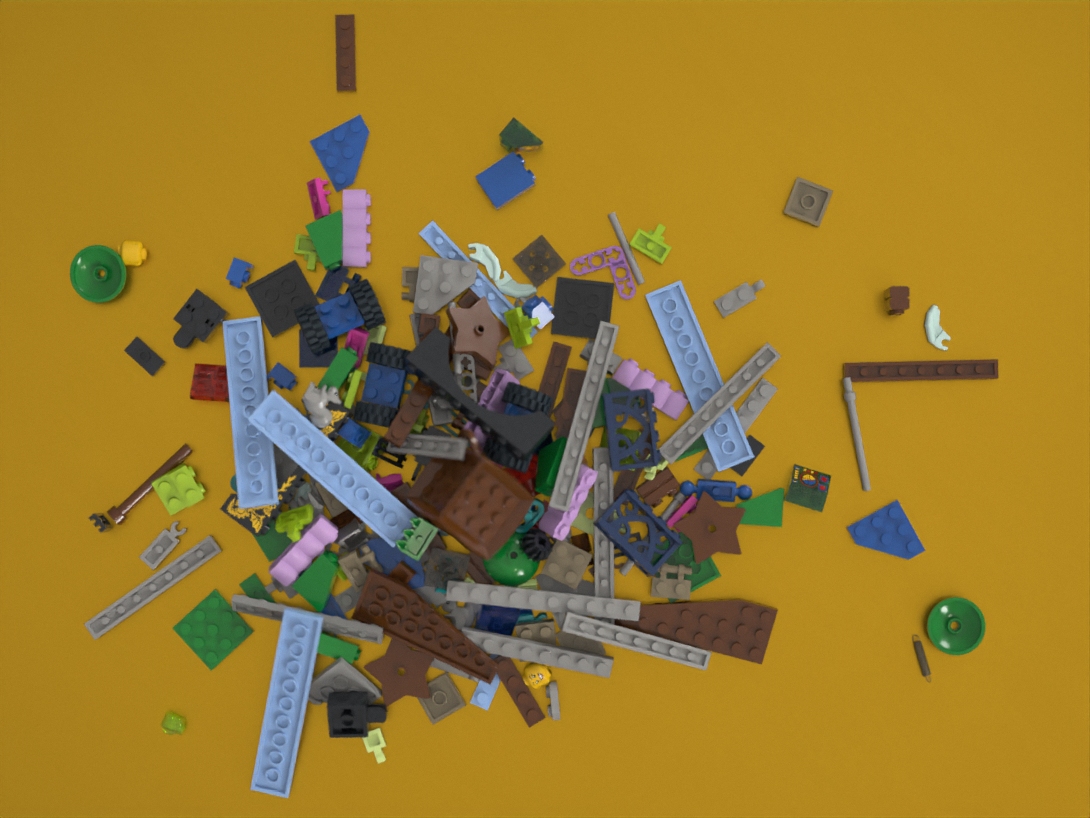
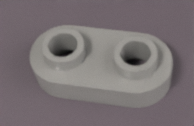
[546,681,560,721]

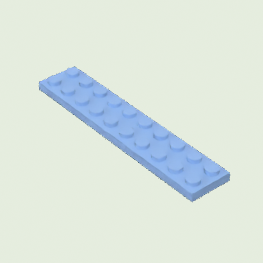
[645,280,754,472]
[223,316,279,509]
[247,390,418,548]
[250,608,324,798]

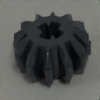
[520,528,553,562]

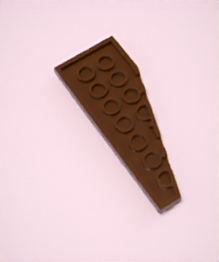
[351,568,499,685]
[614,599,778,665]

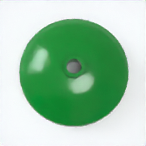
[70,245,126,303]
[483,531,540,586]
[927,597,986,655]

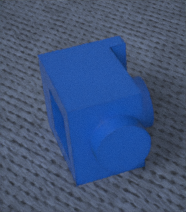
[226,257,254,289]
[267,362,298,391]
[338,418,371,449]

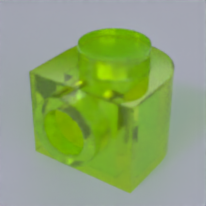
[160,711,186,735]

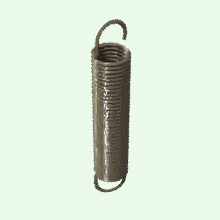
[913,635,931,683]

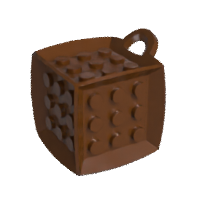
[406,429,534,560]

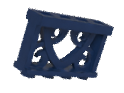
[602,388,661,472]
[593,489,683,577]

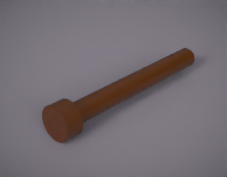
[107,443,194,525]

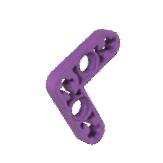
[570,246,636,300]

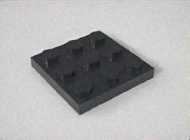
[245,260,320,338]
[551,277,614,339]

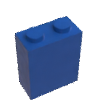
[475,151,536,210]

